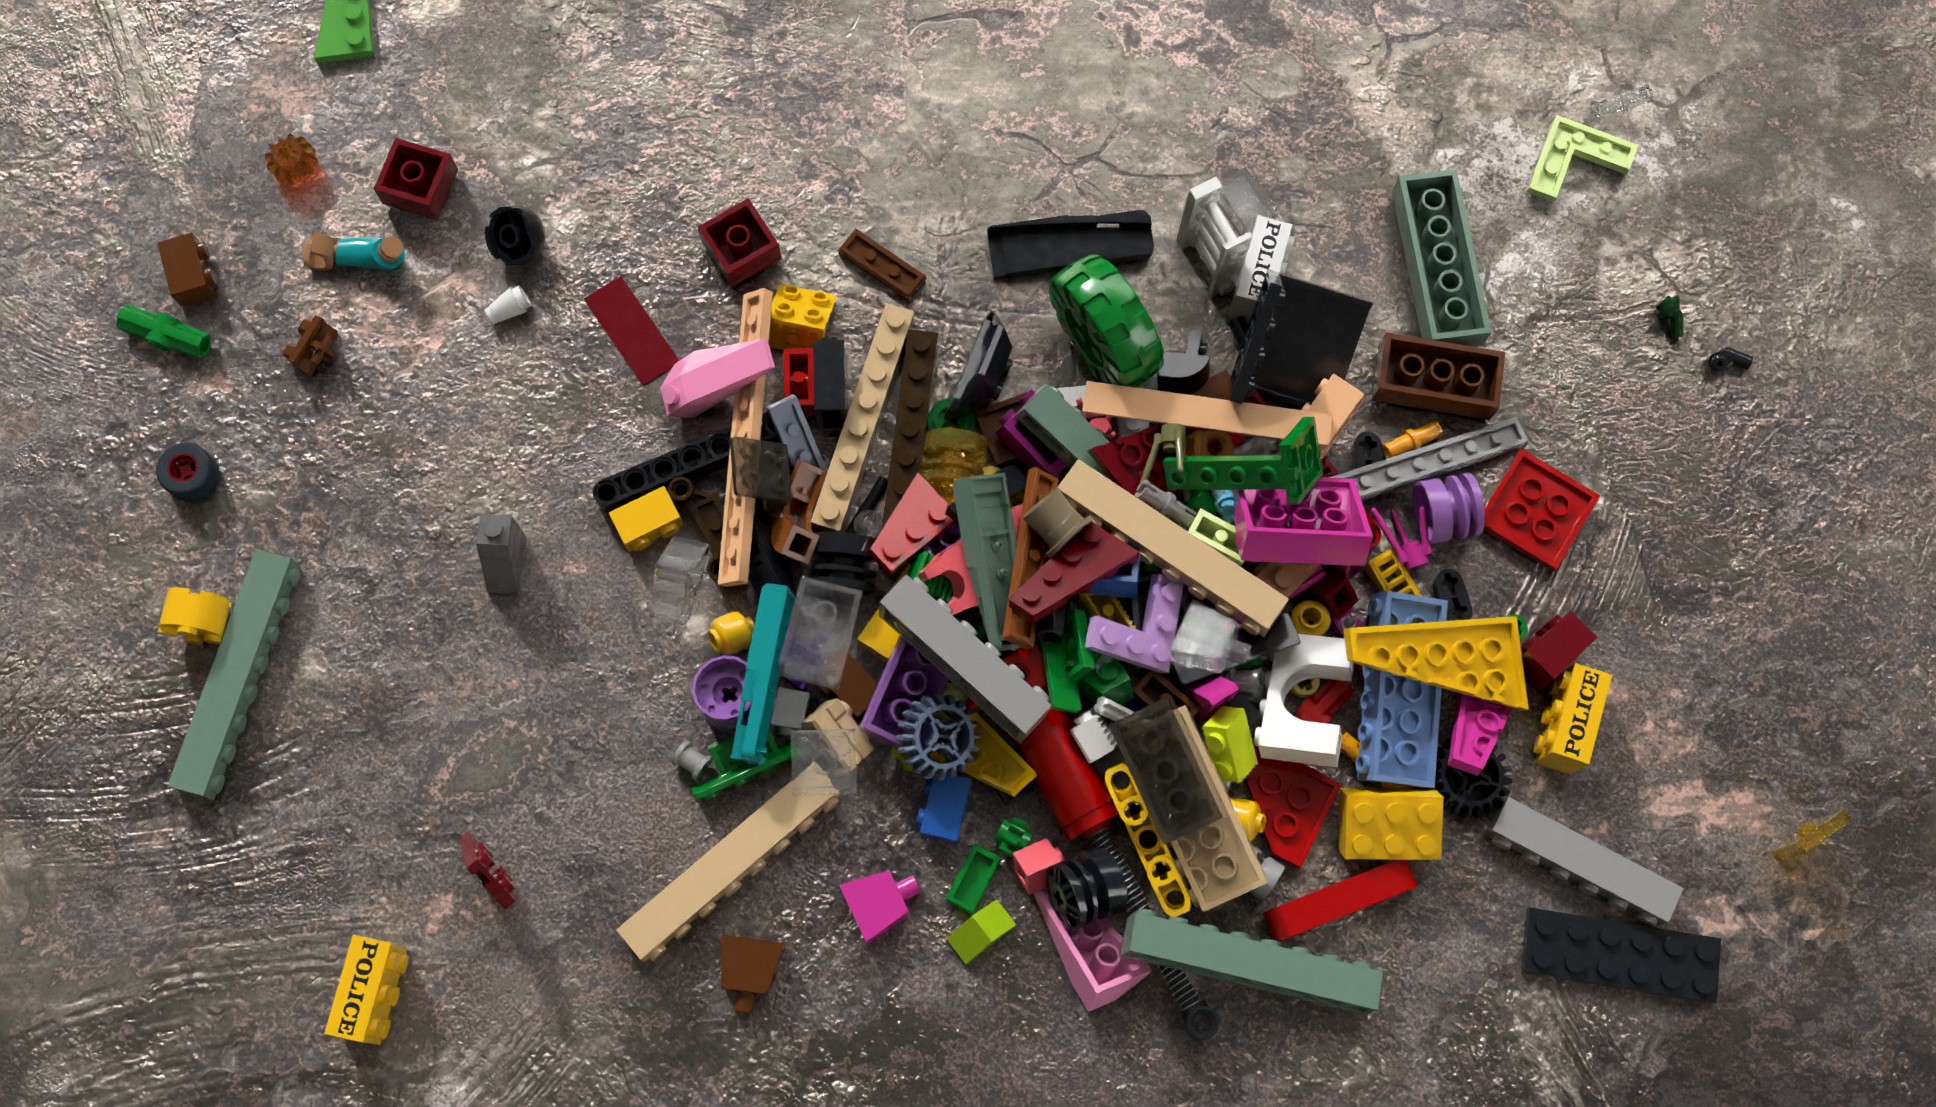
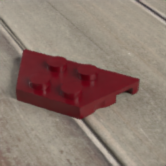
[459,831,516,909]

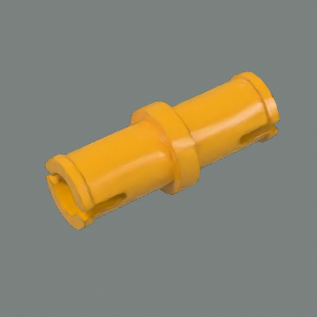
[1382,420,1443,459]

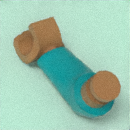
[302,232,405,271]

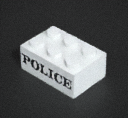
[1228,215,1295,323]

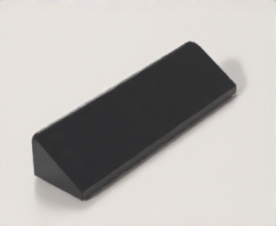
[1171,613,1301,685]

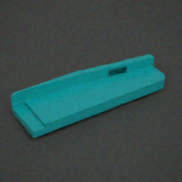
[730,584,795,765]

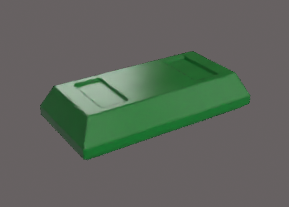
[945,843,1002,915]

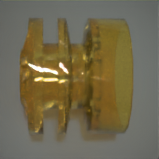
[920,428,988,498]

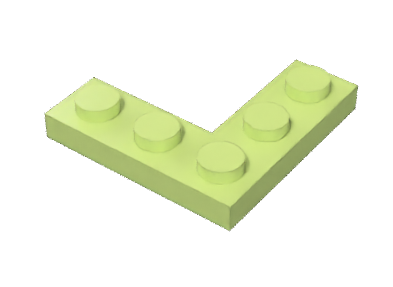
[1526,115,1638,203]

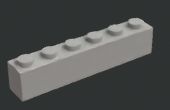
[1485,797,1684,927]

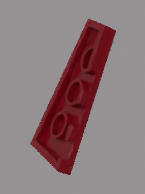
[1008,522,1140,623]

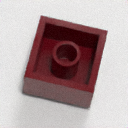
[374,138,458,220]
[698,198,782,287]
[1521,611,1598,692]

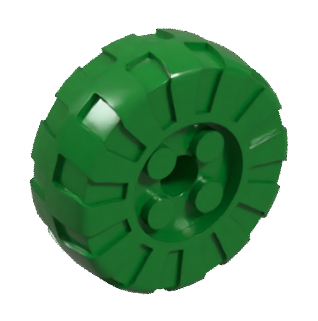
[1049,254,1165,388]

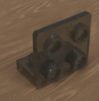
[730,436,792,514]

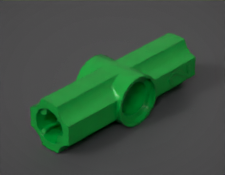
[116,304,212,360]

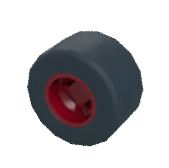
[156,442,220,502]

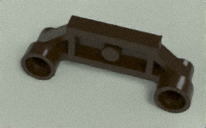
[668,477,724,583]

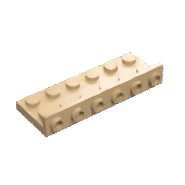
[1121,705,1269,912]

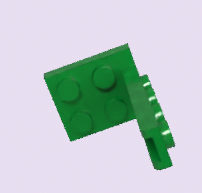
[1163,417,1323,504]

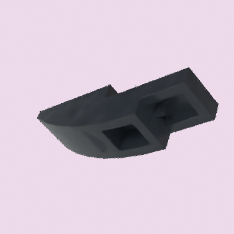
[748,498,801,616]

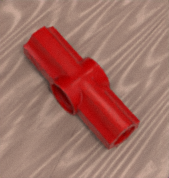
[1292,679,1355,724]

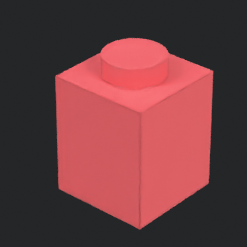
[1013,838,1065,895]

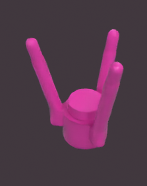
[1371,507,1432,569]

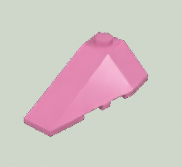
[660,339,775,419]
[1033,888,1152,1012]

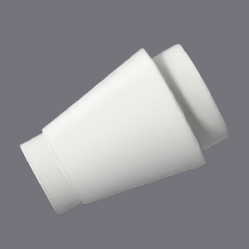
[484,285,532,324]

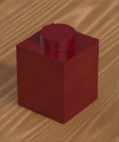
[1304,569,1359,619]

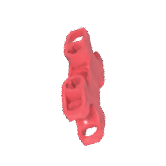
[918,504,1023,616]

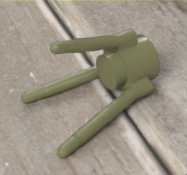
[1140,423,1190,502]

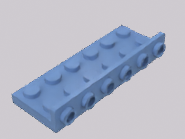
[1355,591,1448,788]

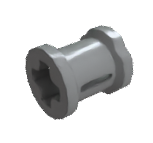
[670,740,713,781]

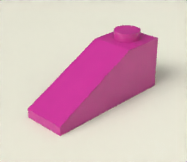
[1181,673,1239,722]

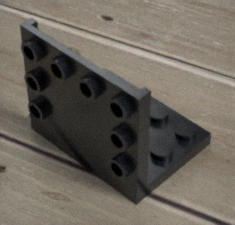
[1228,269,1373,408]

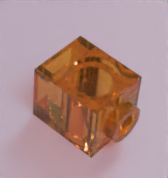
[1185,431,1234,456]

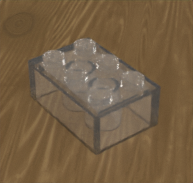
[778,576,863,690]

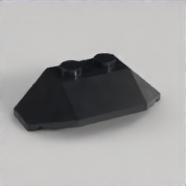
[943,309,1013,421]

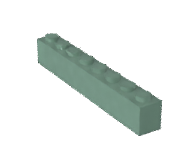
[167,549,300,801]
[1120,909,1383,1015]

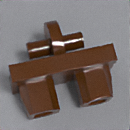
[283,315,338,377]

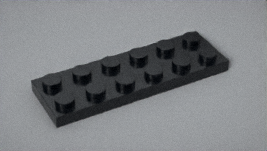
[1521,907,1721,1004]

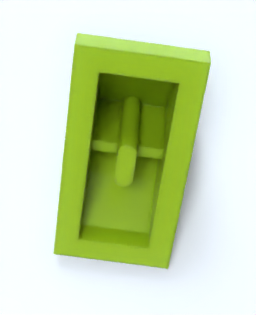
[946,900,1016,965]

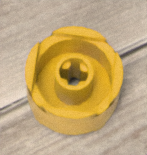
[158,587,231,645]

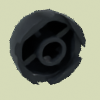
[484,205,546,266]

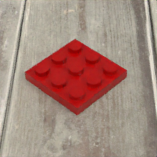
[1484,449,1600,572]

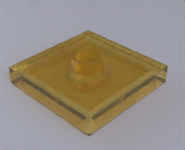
[1770,809,1852,861]

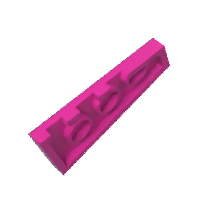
[1448,693,1513,776]

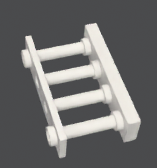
[1176,177,1253,298]

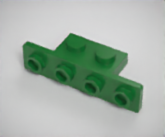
[1037,609,1095,713]
[691,730,812,800]

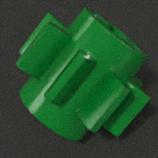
[994,816,1033,858]

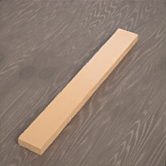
[1082,381,1333,447]

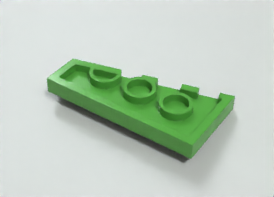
[314,0,374,64]

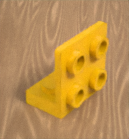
[768,284,837,350]

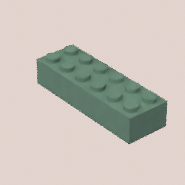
[1392,169,1492,347]

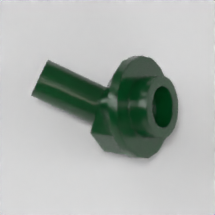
[1656,295,1683,337]

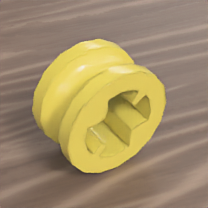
[1291,678,1320,698]

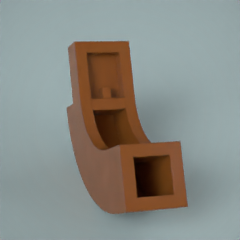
[771,460,827,564]

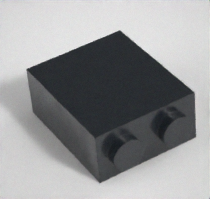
[813,337,848,430]

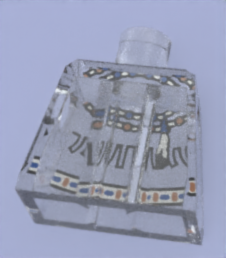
[1170,600,1251,673]

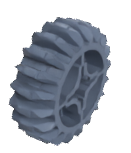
[895,693,981,780]

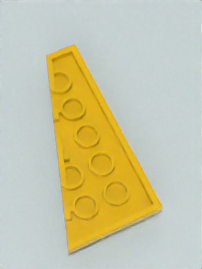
[1343,616,1529,711]

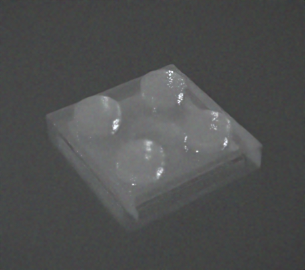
[791,729,858,796]

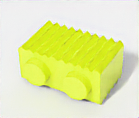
[1201,706,1258,783]

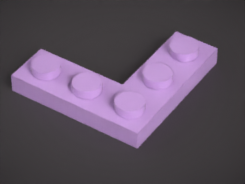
[1085,573,1184,674]

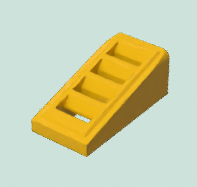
[1364,547,1422,596]

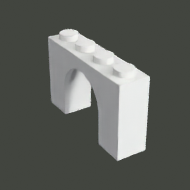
[1254,634,1354,767]

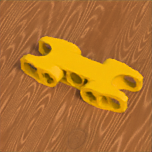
[1105,762,1191,917]

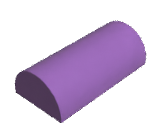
[859,635,949,749]

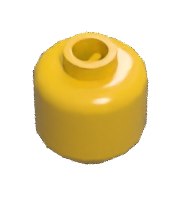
[1290,600,1331,637]
[707,611,754,656]
[1230,797,1266,841]

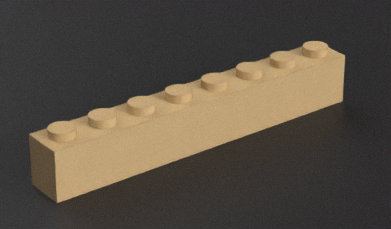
[810,303,915,533]
[1057,459,1289,637]
[616,761,841,962]

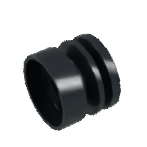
[810,532,876,596]
[1045,848,1128,930]

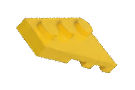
[930,712,1037,797]

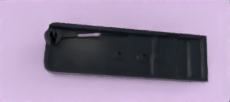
[987,210,1154,280]

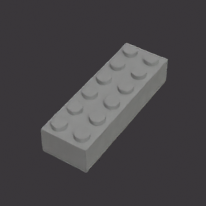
[879,574,1051,744]

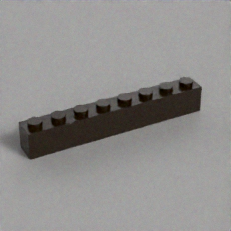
[878,329,938,572]

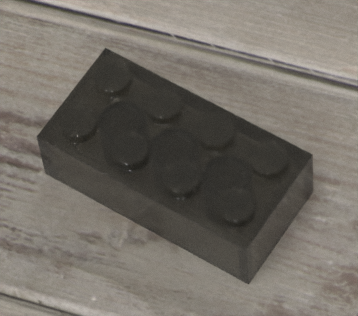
[1109,697,1228,845]

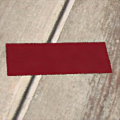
[584,276,680,385]

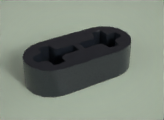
[1352,432,1382,470]
[1432,569,1473,621]

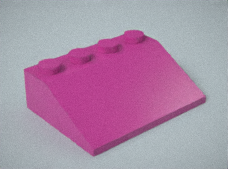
[1233,477,1373,566]

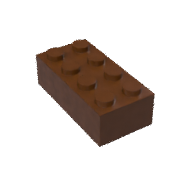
[1372,332,1505,420]

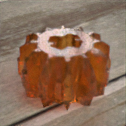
[264,133,318,185]

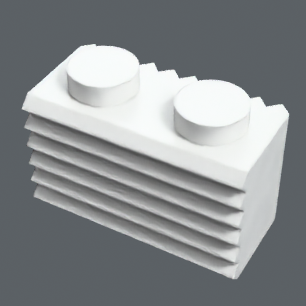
[1070,707,1123,764]

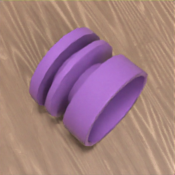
[1413,473,1485,544]
[692,655,752,733]

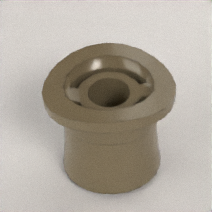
[1022,488,1094,559]

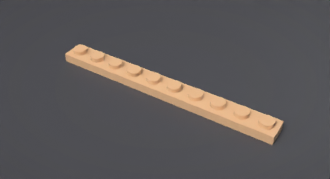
[718,288,773,587]

